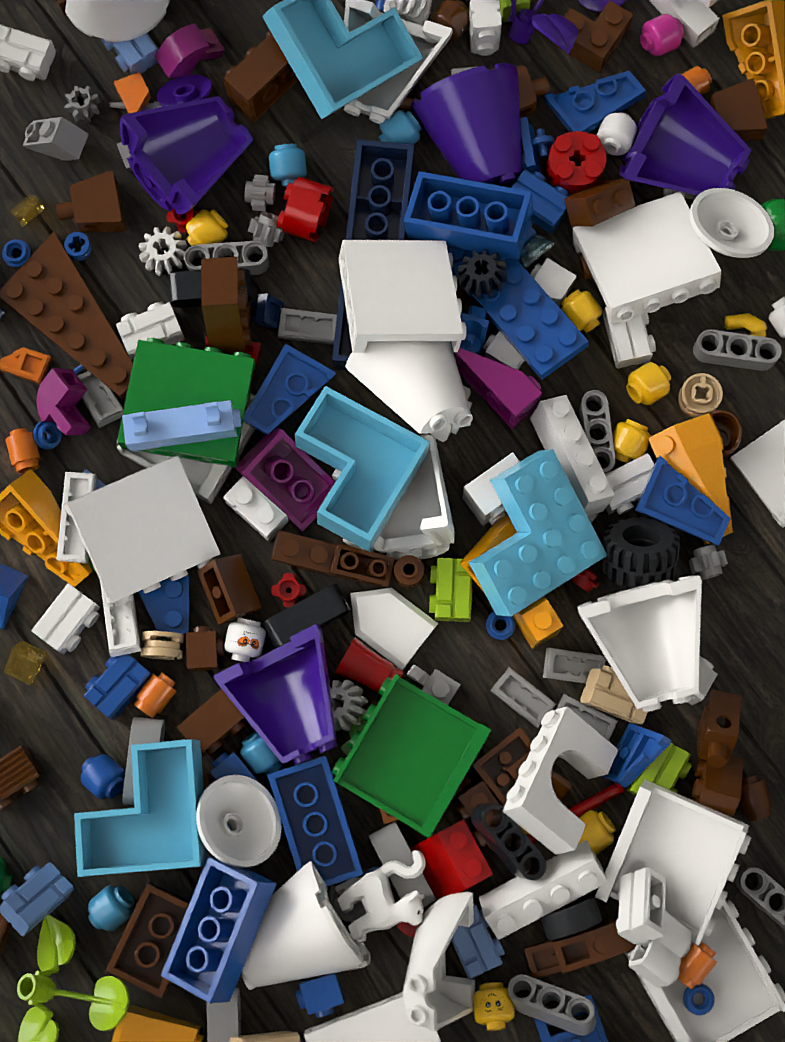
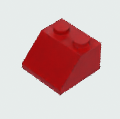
[410,819,493,900]

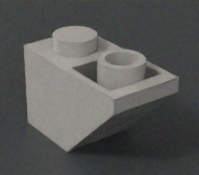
[23,117,89,161]

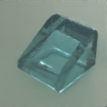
[520,235,554,267]

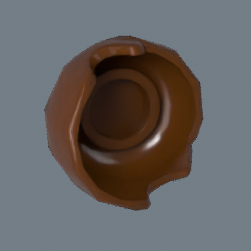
[711,410,743,456]

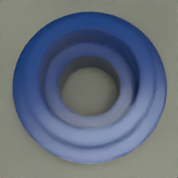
[2,239,31,268]
[33,421,62,450]
[486,612,516,640]
[683,983,715,1015]

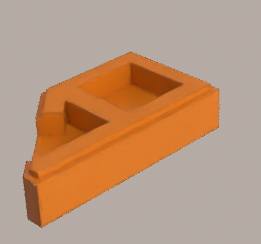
[114,72,151,113]
[0,347,52,385]

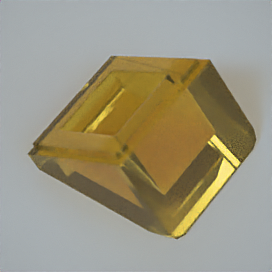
[10,194,44,227]
[4,641,46,685]

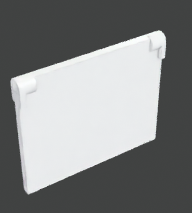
[730,420,785,528]

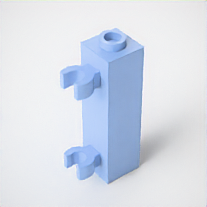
[122,400,241,451]

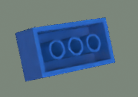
[403,171,534,260]
[268,756,364,887]
[161,857,277,1003]

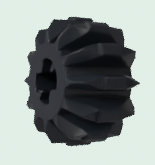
[458,248,508,300]

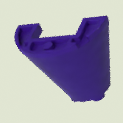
[411,63,523,185]
[619,73,751,196]
[120,96,254,214]
[214,624,338,765]

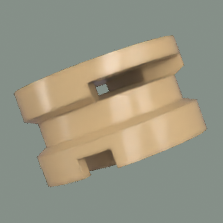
[678,373,723,418]
[140,631,184,660]

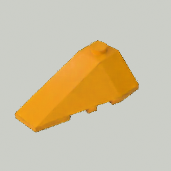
[722,0,785,119]
[648,413,733,545]
[0,469,92,587]

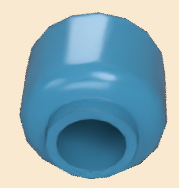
[378,110,422,144]
[268,144,307,187]
[240,731,282,776]
[88,885,135,931]

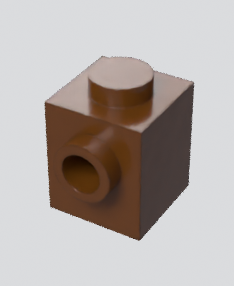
[186,626,225,671]

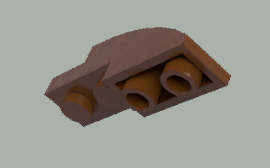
[270,530,395,587]
[524,917,637,979]

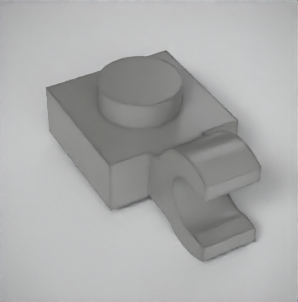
[406,664,460,705]

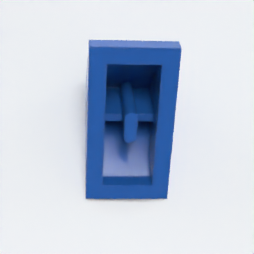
[0,564,29,630]

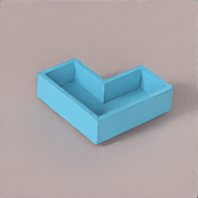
[262,0,423,119]
[295,386,430,552]
[469,449,607,617]
[74,739,208,877]

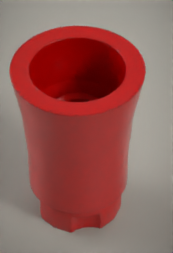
[334,637,404,693]

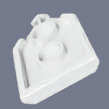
[350,588,438,670]

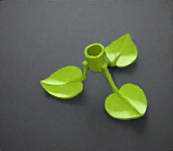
[17,915,130,1042]

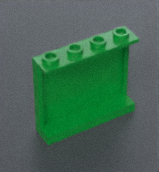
[117,338,257,468]
[332,674,491,838]

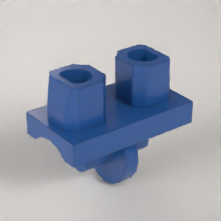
[520,117,555,174]
[459,305,489,356]

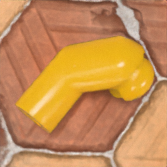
[725,313,767,337]

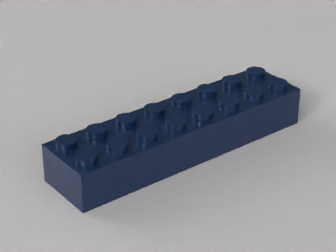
[332,139,414,371]

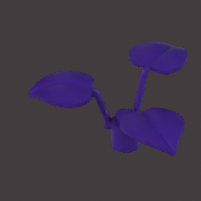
[508,0,578,54]

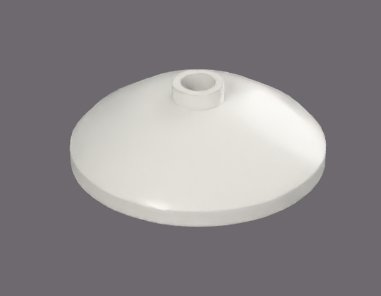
[690,188,774,258]
[196,775,281,868]

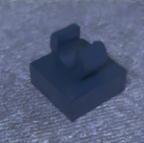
[251,294,284,331]

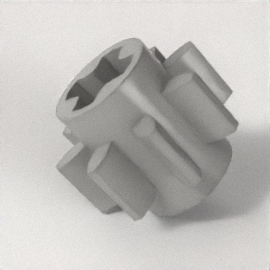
[64,86,100,122]
[244,174,276,212]
[248,212,284,247]
[689,545,728,580]

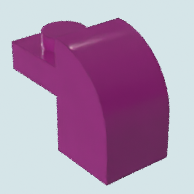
[155,23,225,78]
[36,368,91,435]

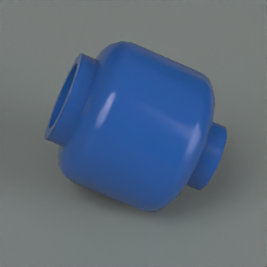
[81,754,125,799]

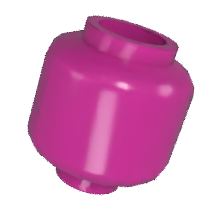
[640,14,684,56]

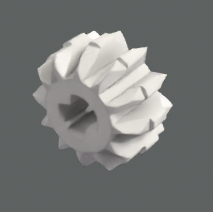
[383,0,432,26]
[139,226,187,276]
[330,680,369,731]

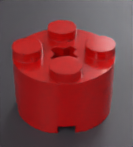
[546,131,606,196]
[277,177,334,243]

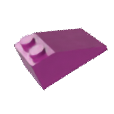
[455,348,542,430]
[234,427,335,532]

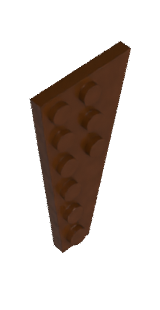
[0,232,133,400]

